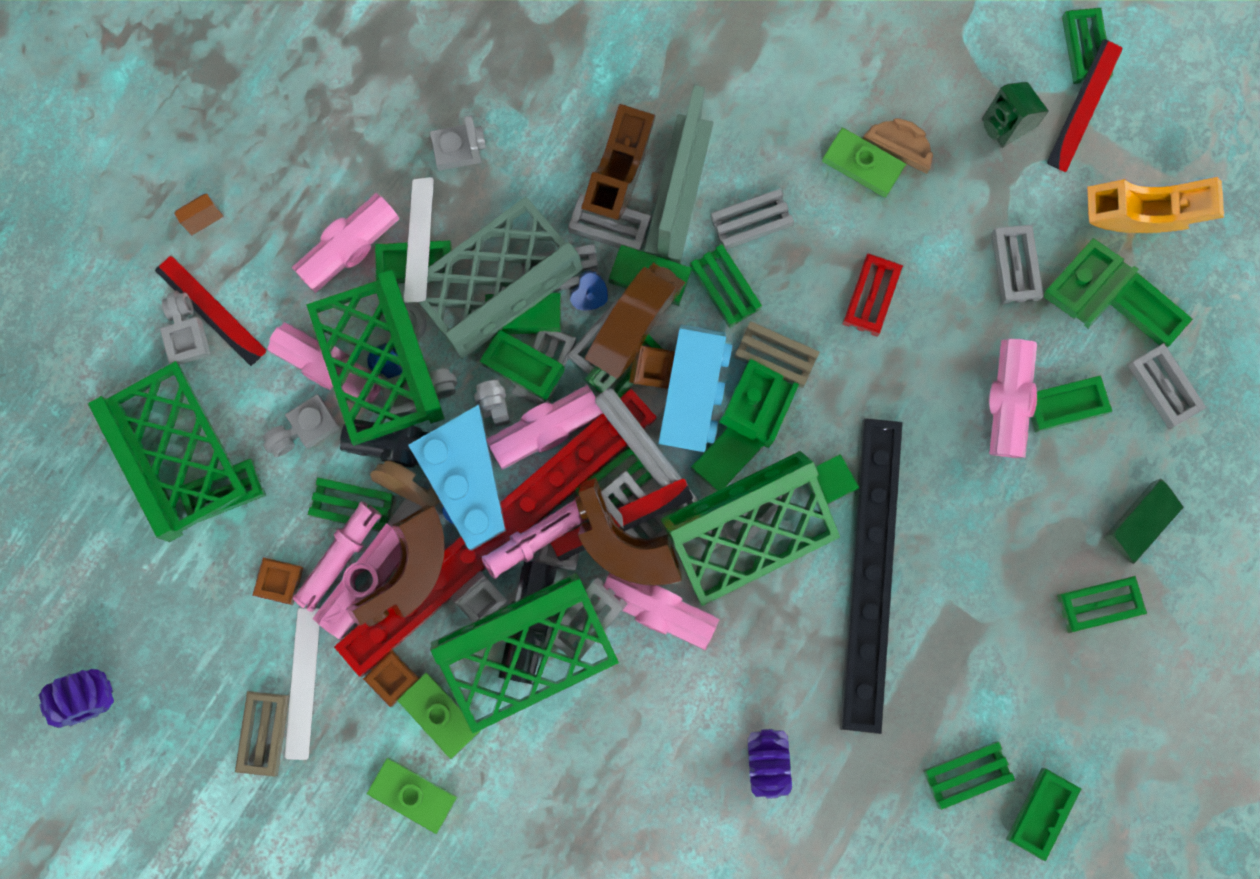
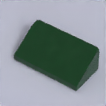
[1103,478,1184,564]

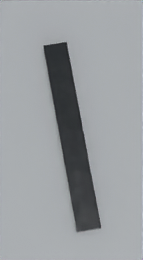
[840,418,903,734]

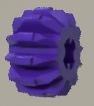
[38,669,114,728]
[747,729,792,799]

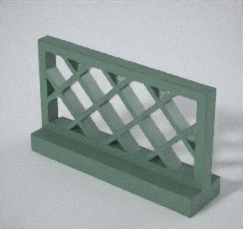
[644,85,714,264]
[418,196,583,359]

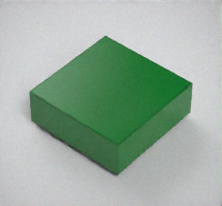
[816,454,859,505]

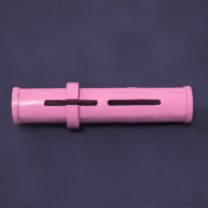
[481,500,589,579]
[292,501,382,612]

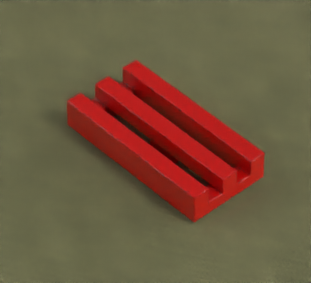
[842,253,903,337]

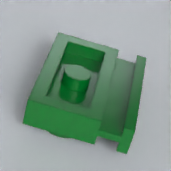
[1044,238,1139,329]
[719,358,799,449]

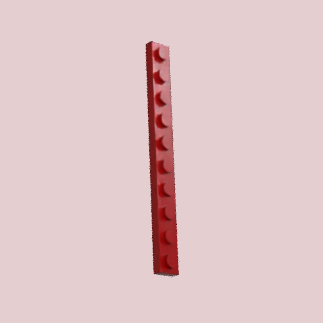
[334,389,657,677]

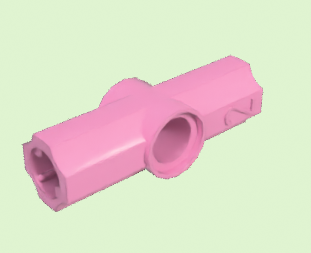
[291,193,399,294]
[267,322,384,404]
[989,339,1037,458]
[487,385,603,470]
[312,524,401,640]
[598,573,720,650]

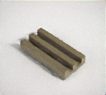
[734,321,820,388]
[235,691,290,777]

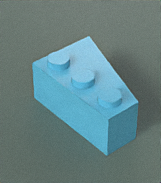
[658,324,732,452]
[408,405,506,551]

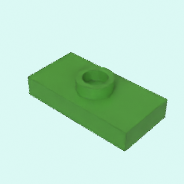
[822,127,906,198]
[397,673,481,759]
[367,758,458,834]

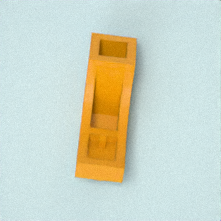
[1087,177,1224,233]

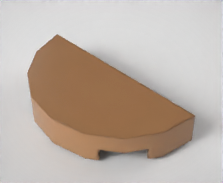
[862,118,933,174]
[370,461,440,507]

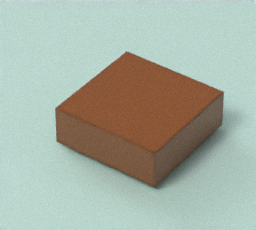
[174,193,224,236]
[629,346,675,389]
[252,557,304,605]
[363,651,420,707]

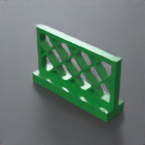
[306,269,445,446]
[87,361,249,543]
[660,451,840,606]
[430,572,619,734]

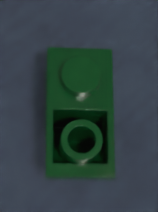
[982,81,1049,148]

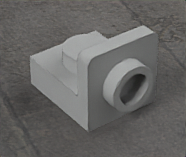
[430,115,486,171]

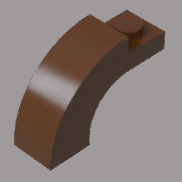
[581,104,656,220]
[585,263,685,379]
[575,478,682,586]
[346,505,444,627]

